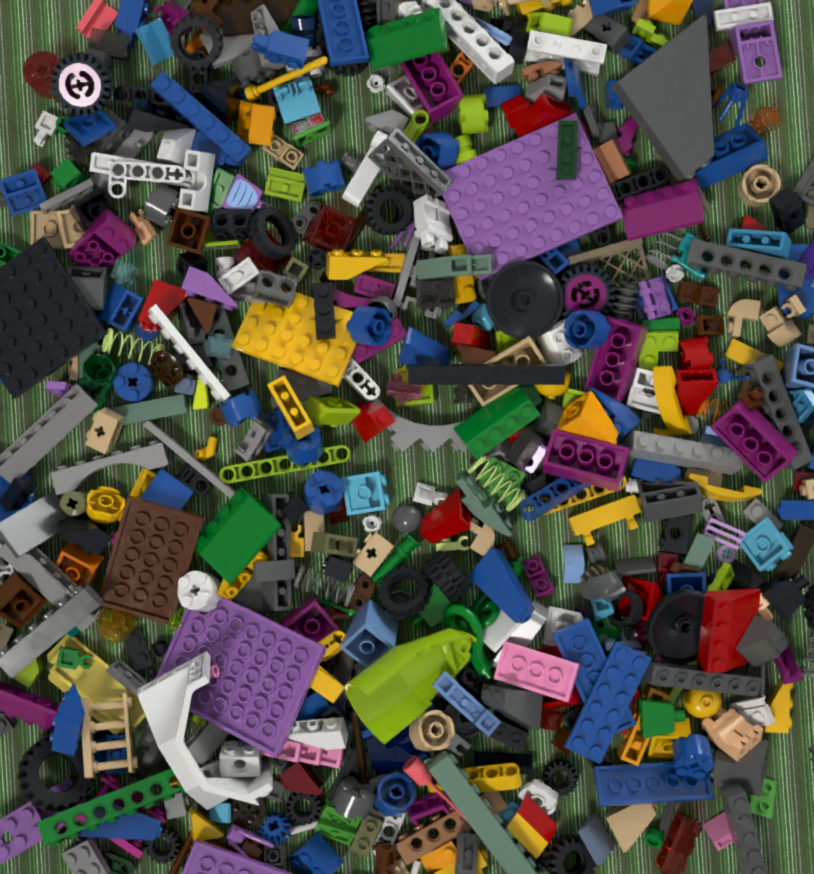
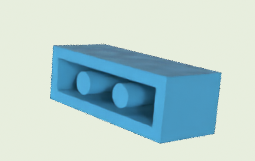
[726,228,792,259]

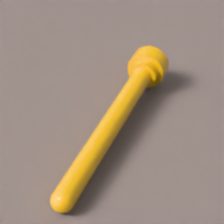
[245,56,328,102]

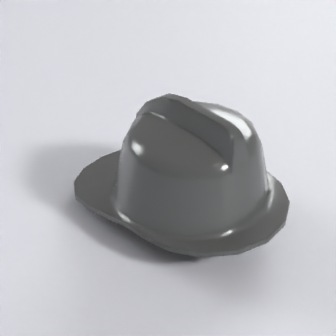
[581,570,626,602]

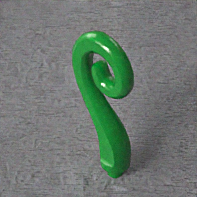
[470,556,524,629]
[443,604,493,680]

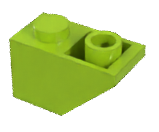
[526,12,573,37]
[13,655,44,688]

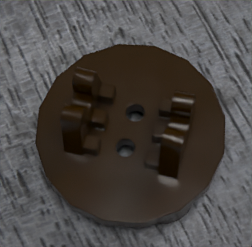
[149,350,186,388]
[229,796,267,829]

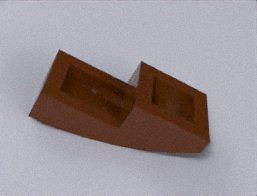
[675,281,719,308]

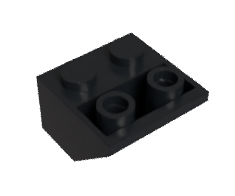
[490,18,530,64]
[57,514,112,556]

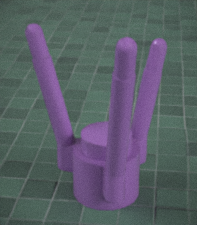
[389,218,421,265]
[226,824,274,857]

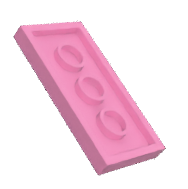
[493,641,580,702]

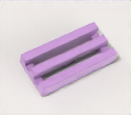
[702,517,746,550]

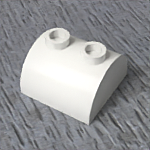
[535,318,583,365]

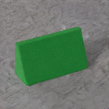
[641,317,680,341]

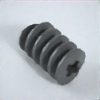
[608,280,640,322]

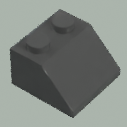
[736,616,789,667]

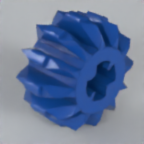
[259,811,293,845]

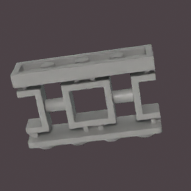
[392,231,455,320]

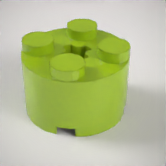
[458,93,489,134]

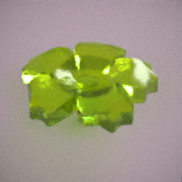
[167,610,183,632]

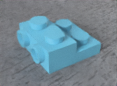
[341,471,390,516]
[740,517,794,572]

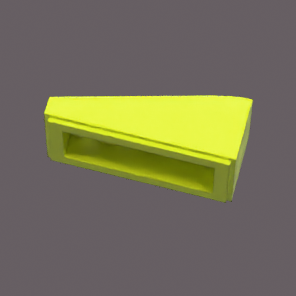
[193,374,210,410]

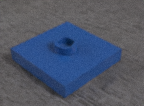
[63,110,117,147]

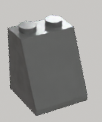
[481,684,543,730]
[710,740,768,796]

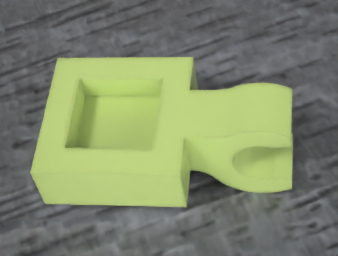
[436,536,469,551]

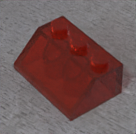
[654,811,702,874]

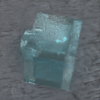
[110,259,139,286]
[203,333,233,360]

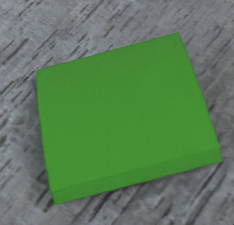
[313,800,362,845]

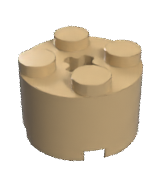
[737,164,781,207]
[409,710,455,751]

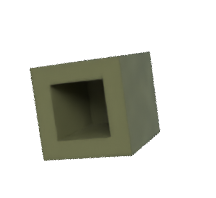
[283,257,310,285]

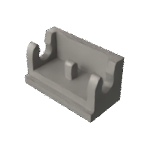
[235,417,274,462]

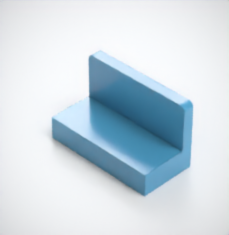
[135,18,174,65]

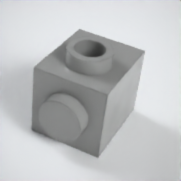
[164,787,190,819]

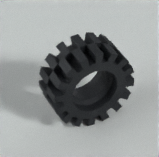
[542,759,578,797]
[286,792,322,825]
[145,825,182,864]

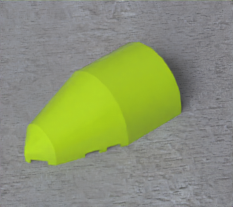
[344,628,477,745]

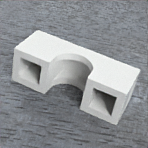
[178,149,216,212]

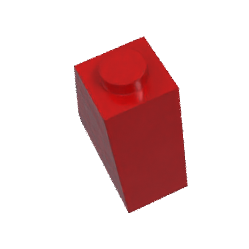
[514,93,574,138]
[138,279,192,332]
[450,322,491,350]
[674,369,718,415]
[351,401,395,443]
[420,488,471,544]

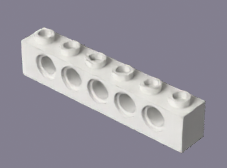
[421,0,515,85]

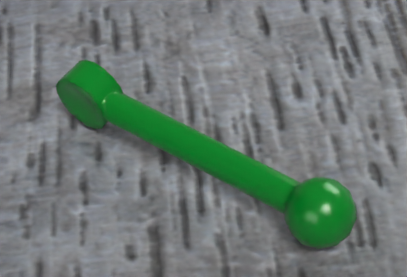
[322,599,355,616]

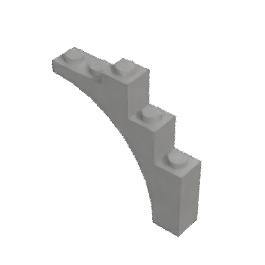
[372,398,467,453]

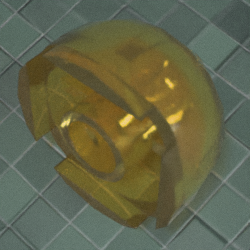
[96,606,137,643]

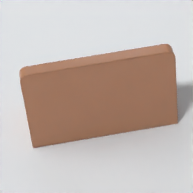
[593,138,632,185]

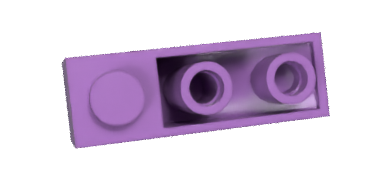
[182,266,239,311]

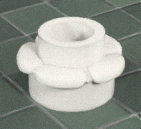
[367,74,385,93]
[666,264,684,282]
[626,477,638,495]
[363,514,382,532]

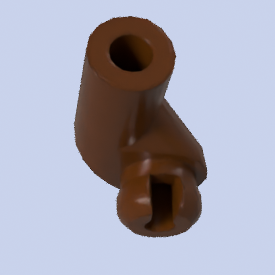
[312,83,335,97]

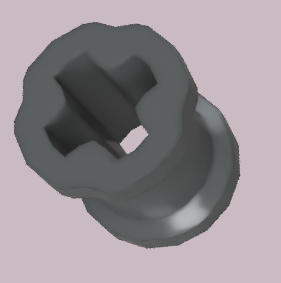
[340,151,363,175]

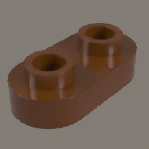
[349,574,375,612]

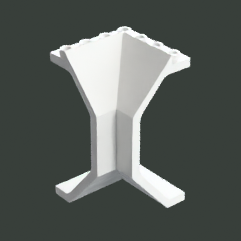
[137,651,273,810]

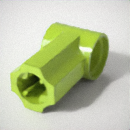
[403,110,430,144]

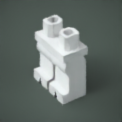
[413,194,453,254]

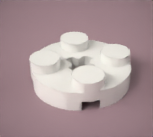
[519,779,559,815]

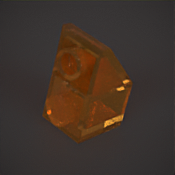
[749,106,782,135]

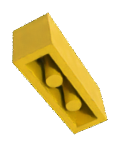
[267,375,315,440]

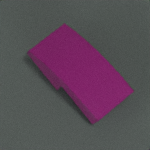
[522,555,555,600]

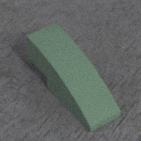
[675,532,715,574]

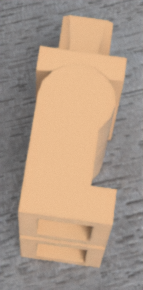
[701,707,763,761]

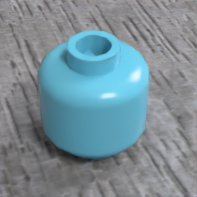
[471,303,495,331]

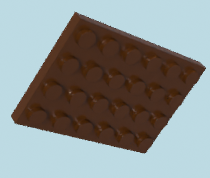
[99,495,204,625]

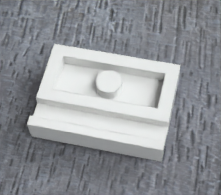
[730,695,775,727]

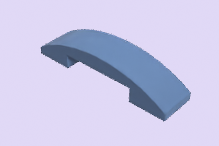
[431,670,501,737]

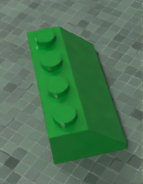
[366,7,448,70]
[453,386,540,460]

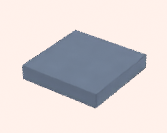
[578,812,615,866]

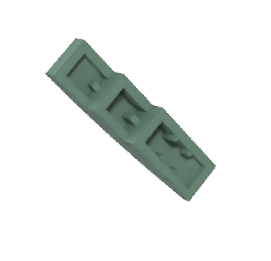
[109,394,188,426]

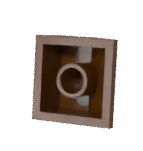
[166,207,212,255]
[0,571,48,629]

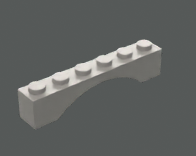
[50,440,171,495]

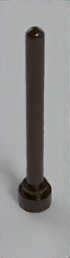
[351,710,369,785]

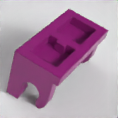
[153,0,193,36]
[353,273,396,300]
[773,643,803,685]
[408,790,452,826]

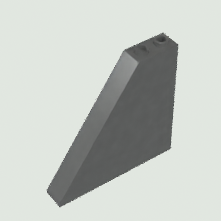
[611,14,714,181]

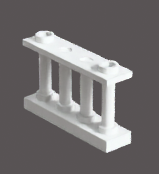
[523,30,607,76]

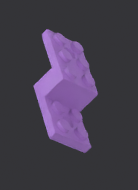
[722,0,783,85]
[0,775,87,865]

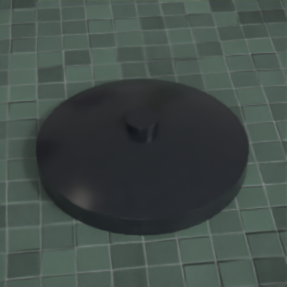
[485,261,564,339]
[646,589,705,664]

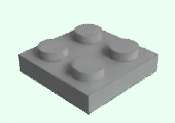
[61,838,111,874]

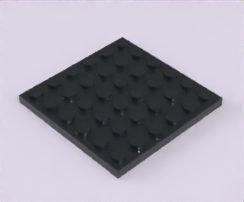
[0,237,108,399]

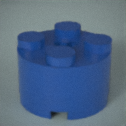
[415,131,459,171]
[302,160,346,197]
[346,305,392,347]
[564,310,611,350]
[113,363,155,402]
[218,388,263,427]
[282,425,324,465]
[304,470,344,515]
[672,734,714,779]
[374,772,416,817]

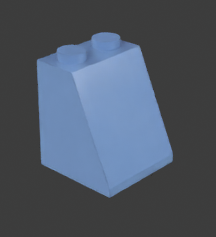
[782,343,814,391]
[339,599,399,668]

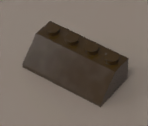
[219,0,297,37]

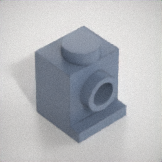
[174,374,198,396]

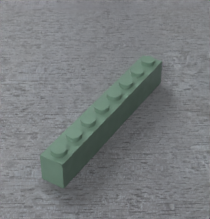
[426,750,537,874]

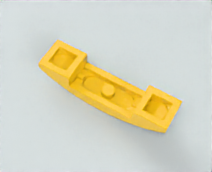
[653,366,692,435]
[683,473,763,502]

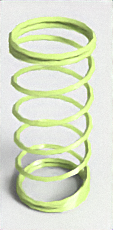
[102,328,165,366]
[467,454,525,512]

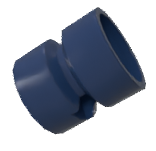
[290,15,315,47]

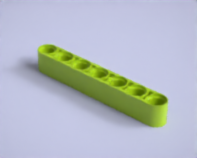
[219,445,351,483]

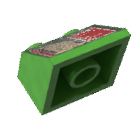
[287,108,332,149]

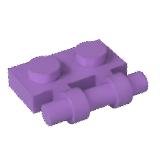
[638,277,671,320]

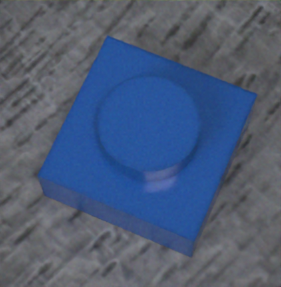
[134,324,160,344]

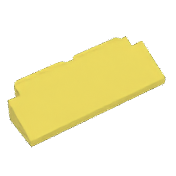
[47,634,146,735]

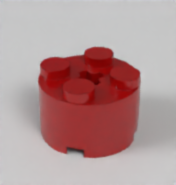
[678,336,714,370]

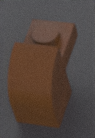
[190,0,223,36]

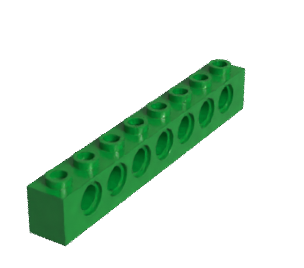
[37,769,186,848]

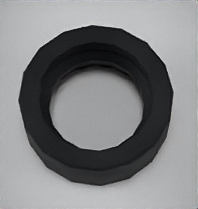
[608,590,644,627]

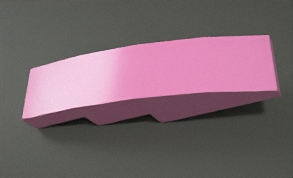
[260,739,344,769]

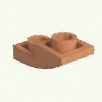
[520,61,562,83]

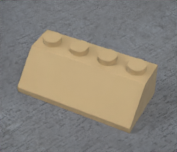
[468,336,547,407]

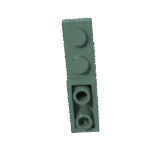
[416,254,493,281]
[456,470,516,536]

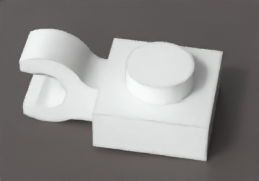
[34,110,58,148]
[413,482,448,506]

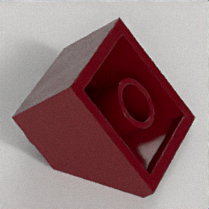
[279,762,324,795]

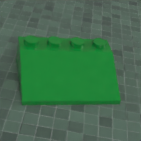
[195,486,282,585]

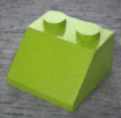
[306,396,361,427]

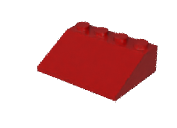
[697,588,761,673]

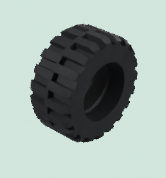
[17,736,97,812]

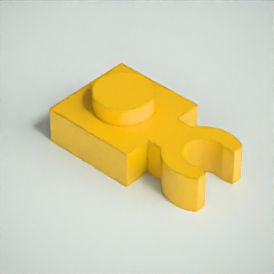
[290,524,305,557]

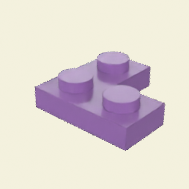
[46,381,93,398]

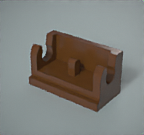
[372,841,397,874]

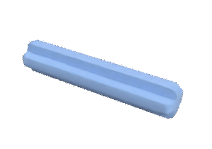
[474,17,512,46]

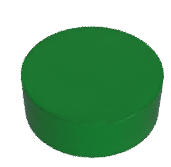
[644,829,664,848]

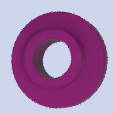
[675,307,694,326]

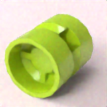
[454,134,477,166]

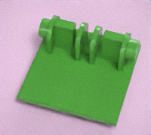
[477,456,526,506]
[746,778,777,819]

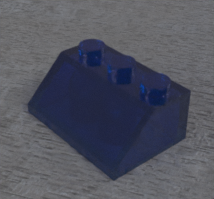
[364,725,432,776]

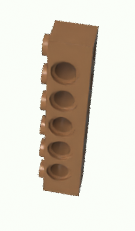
[395,791,507,866]

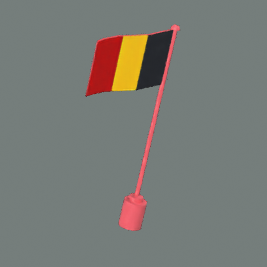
[402,755,557,863]

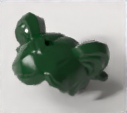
[78,351,117,392]

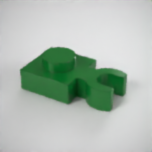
[56,646,93,670]

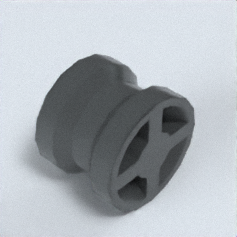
[585,542,606,565]

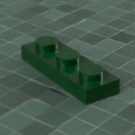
[556,120,578,181]

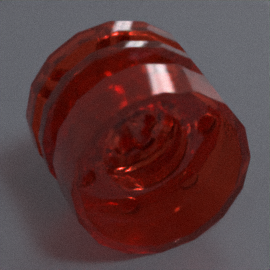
[23,51,60,99]

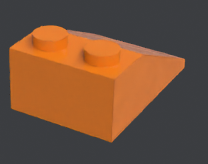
[56,542,105,587]

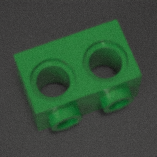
[50,158,88,192]

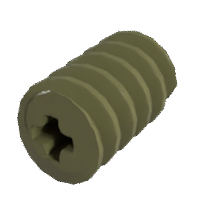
[60,491,88,516]

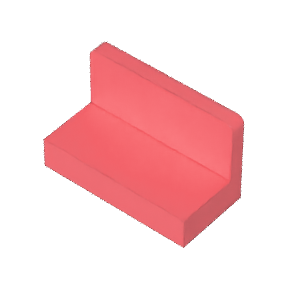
[76,0,118,44]

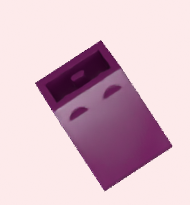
[67,209,137,269]

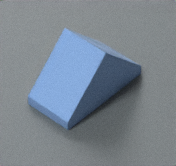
[563,545,585,583]

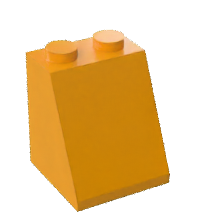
[556,390,619,445]

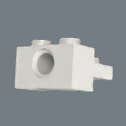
[626,368,661,415]
[219,740,262,778]

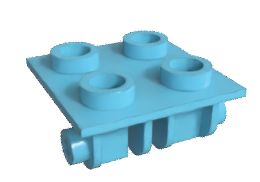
[273,76,321,124]

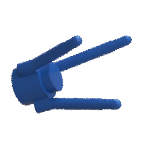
[713,83,749,127]
[716,358,749,388]

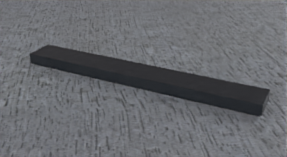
[408,364,565,385]

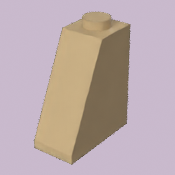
[604,804,657,853]

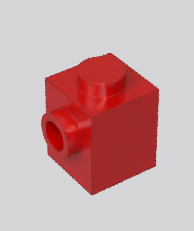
[500,95,531,129]

